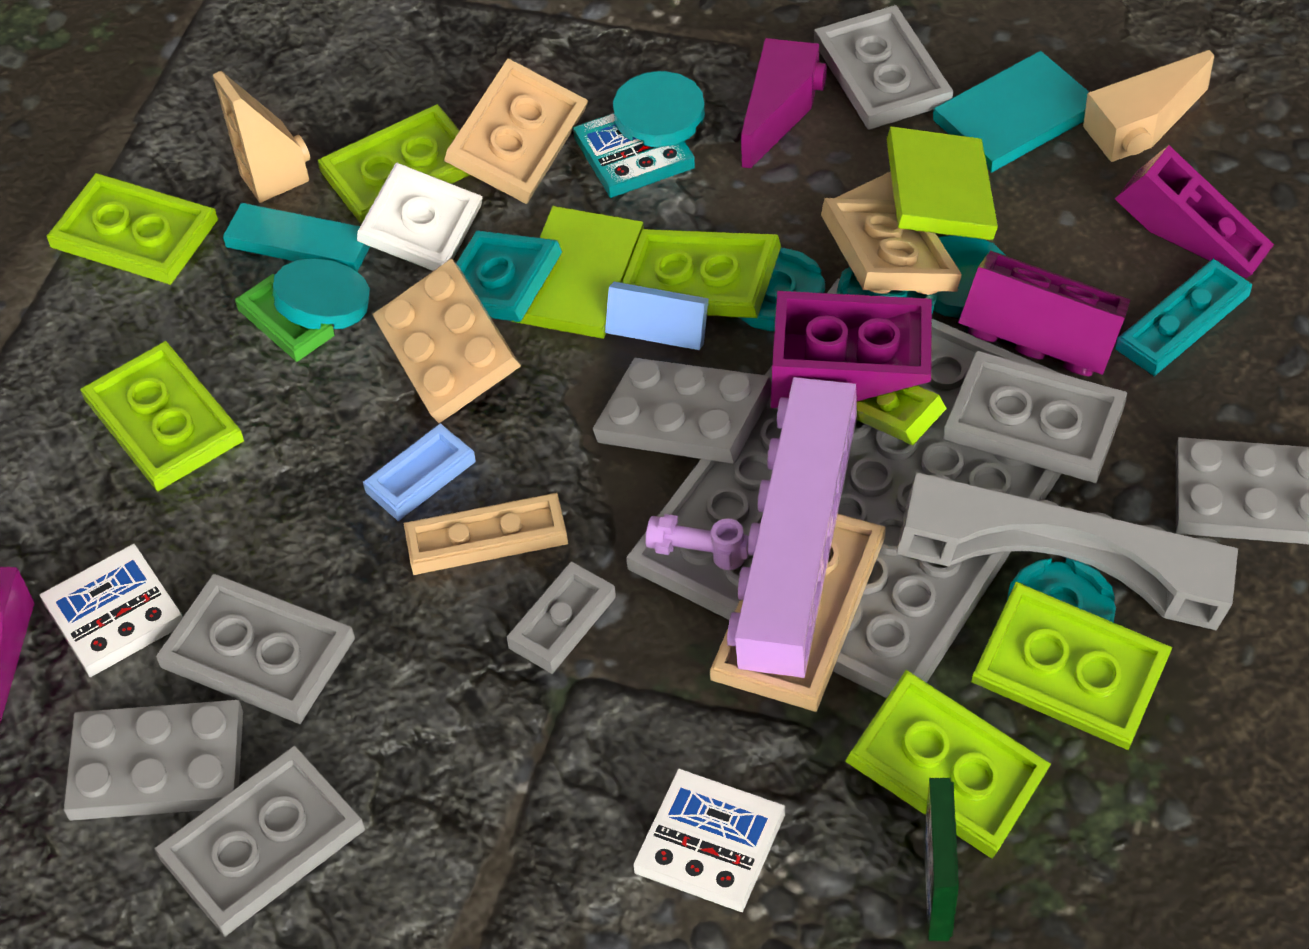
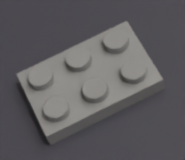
[814,5,953,130]
[943,351,1127,483]
[593,358,772,464]
[1176,437,1309,544]
[156,573,355,724]
[64,700,243,821]
[154,745,365,937]

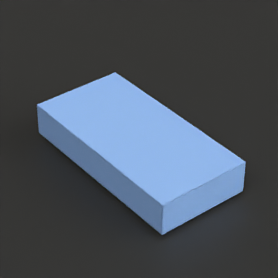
[605,282,709,350]
[363,423,476,521]

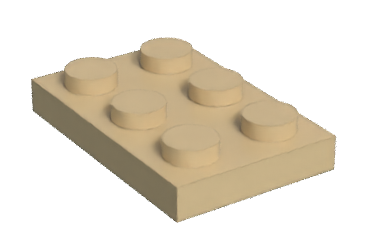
[444,58,588,204]
[821,198,962,295]
[372,258,521,424]

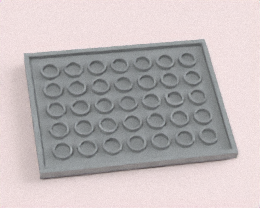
[626,278,1062,698]

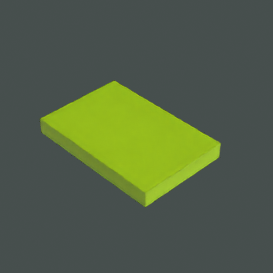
[317,104,470,224]
[887,126,998,240]
[46,173,218,285]
[511,206,644,339]
[621,229,781,318]
[80,341,244,492]
[971,582,1173,750]
[845,670,1051,859]

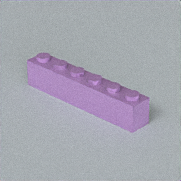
[727,377,857,678]

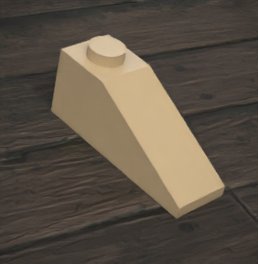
[1083,50,1214,162]
[213,71,310,203]

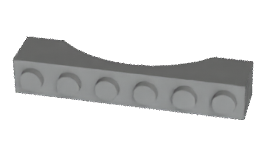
[896,472,1238,630]

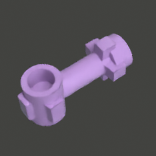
[646,514,749,570]

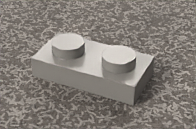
[507,561,616,674]

